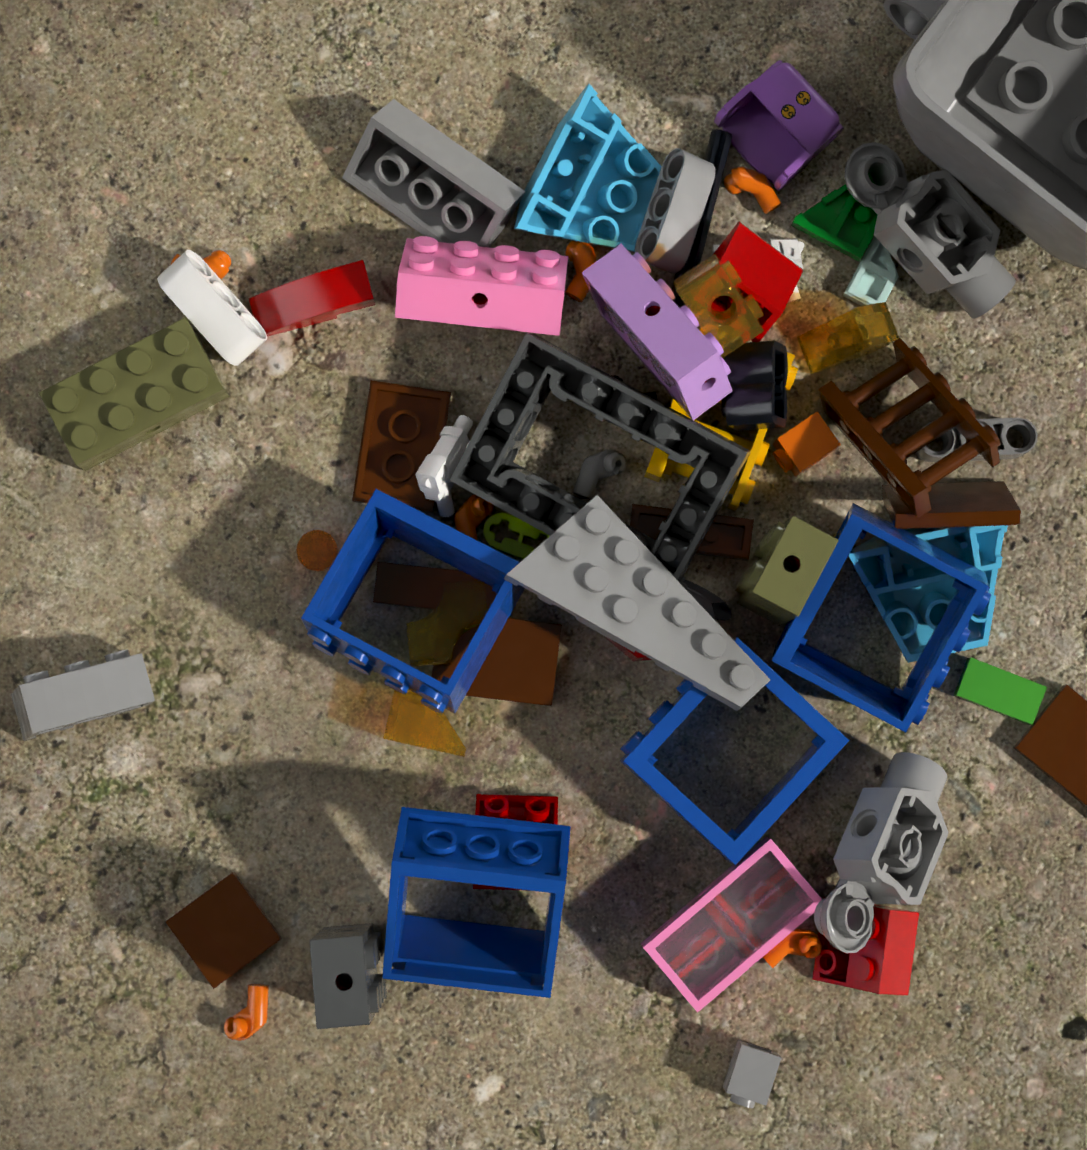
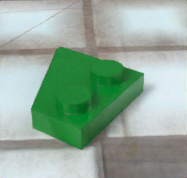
[791,172,877,262]

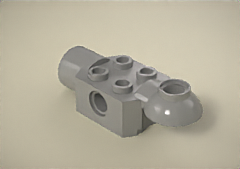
[844,142,1016,319]
[814,752,949,953]

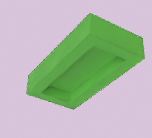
[953,657,1047,725]

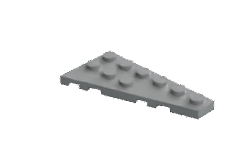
[504,495,770,711]

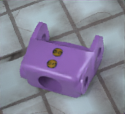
[714,60,844,191]

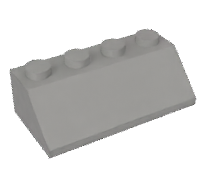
[342,99,526,247]

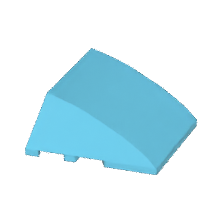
[514,84,662,252]
[848,525,1008,663]

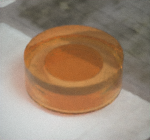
[296,530,338,572]

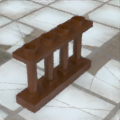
[818,338,1001,518]

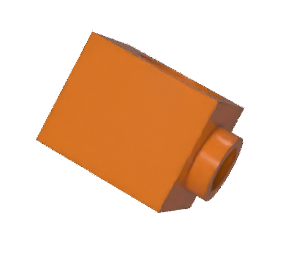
[773,411,841,477]

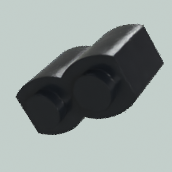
[721,340,788,430]

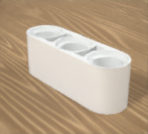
[157,250,267,366]

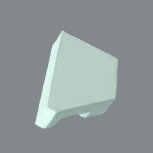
[843,236,899,314]

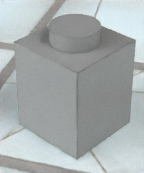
[723,1039,782,1109]

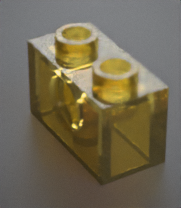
[673,254,764,358]

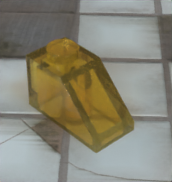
[797,302,899,374]
[383,690,467,757]

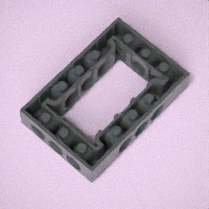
[450,333,751,583]

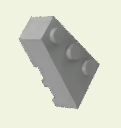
[11,650,155,741]

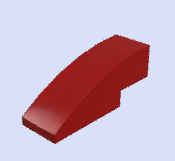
[248,260,375,337]

